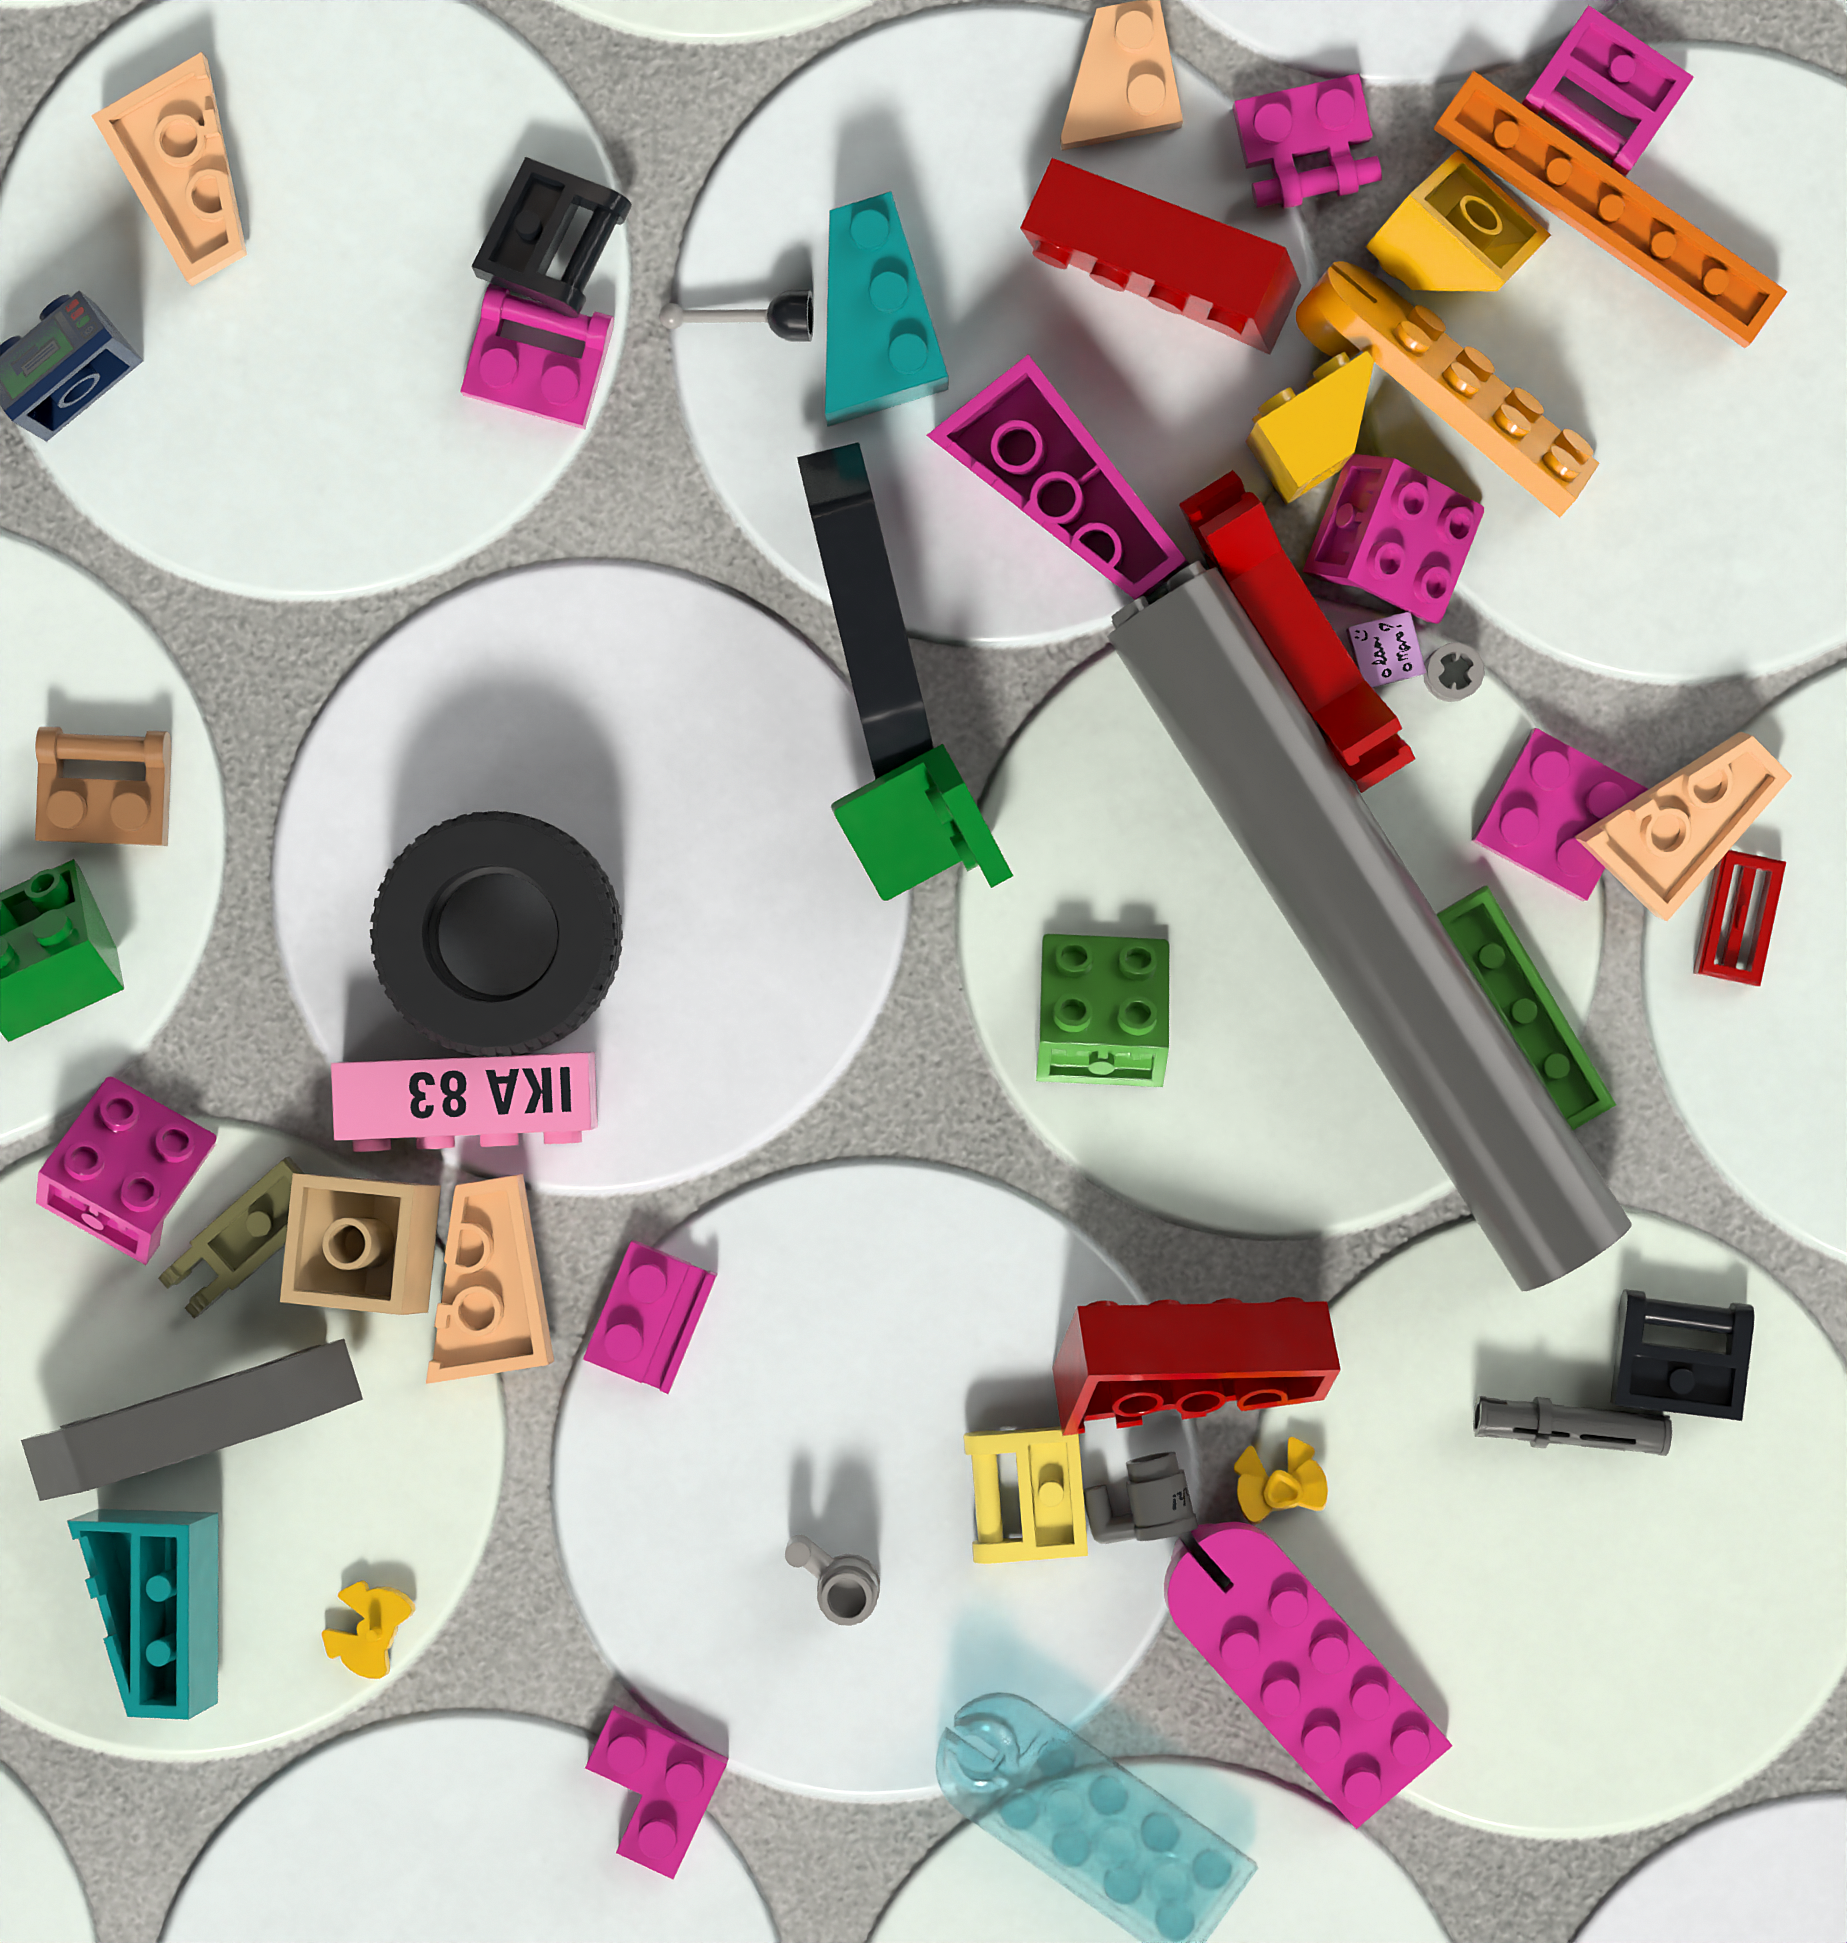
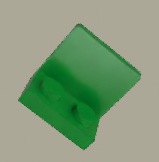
[831,744,1013,901]

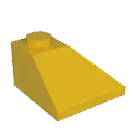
[1365,149,1551,291]

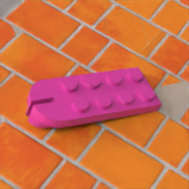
[1164,1522,1453,1829]

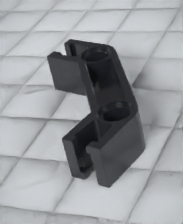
[797,442,934,780]

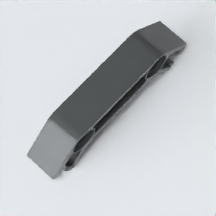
[21,1339,363,1501]

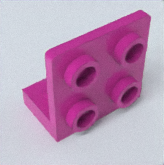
[1302,454,1484,624]
[36,1076,217,1265]

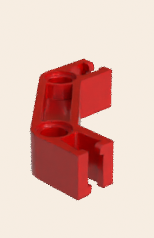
[1179,470,1415,793]

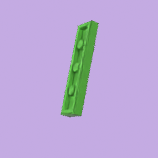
[1436,885,1616,1130]

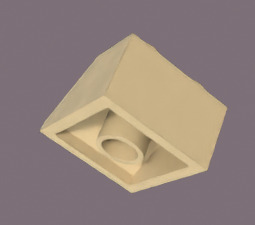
[280,1173,441,1315]

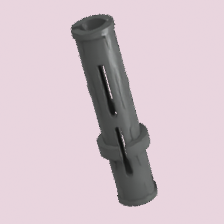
[1473,1396,1672,1456]

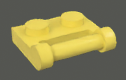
[963,1426,1088,1564]

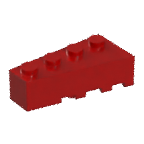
[1020,158,1302,355]
[1052,1297,1341,1436]

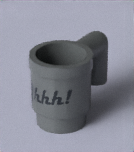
[1083,1452,1198,1544]

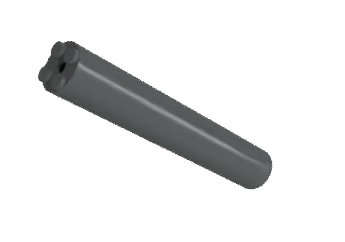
[1107,561,1632,1291]

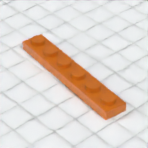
[1433,70,1788,348]

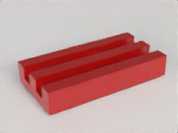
[1693,850,1786,987]

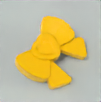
[1234,1437,1328,1525]
[321,1580,416,1679]

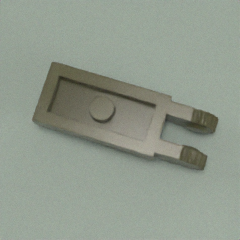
[158,1156,305,1319]

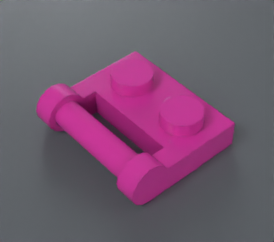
[1521,5,1694,177]
[460,283,614,430]

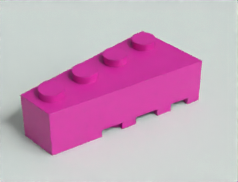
[926,354,1190,600]

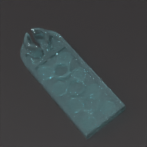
[936,1692,1258,1943]

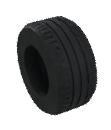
[370,811,623,1057]

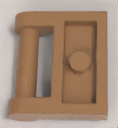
[35,726,171,846]

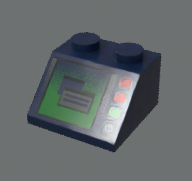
[0,290,143,442]

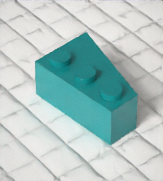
[825,191,949,427]
[67,1509,218,1720]

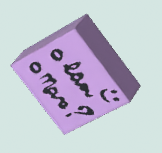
[1346,611,1426,688]

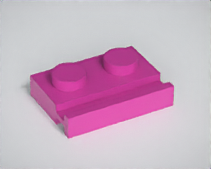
[583,1240,718,1394]

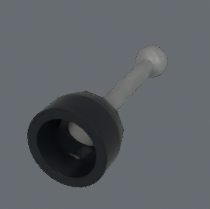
[659,290,814,342]

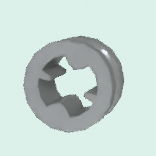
[1423,642,1485,702]

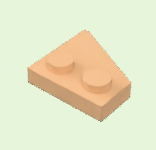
[1060,0,1183,150]

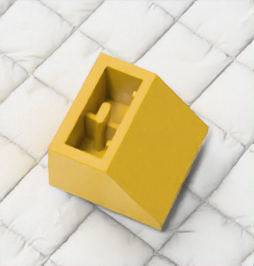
[1245,351,1374,505]

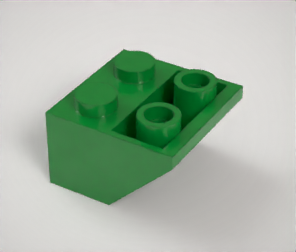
[0,859,124,1042]

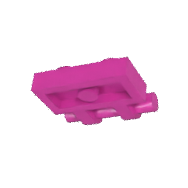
[1232,73,1382,209]

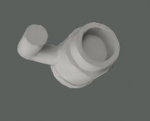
[785,1535,880,1626]

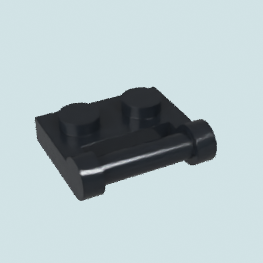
[471,157,632,318]
[1610,1289,1755,1421]

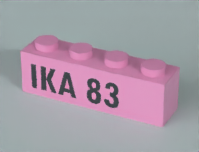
[331,1052,598,1152]

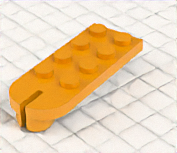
[1296,261,1600,518]

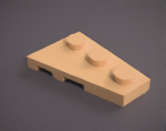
[91,52,247,286]
[1575,732,1792,921]
[426,1174,554,1384]

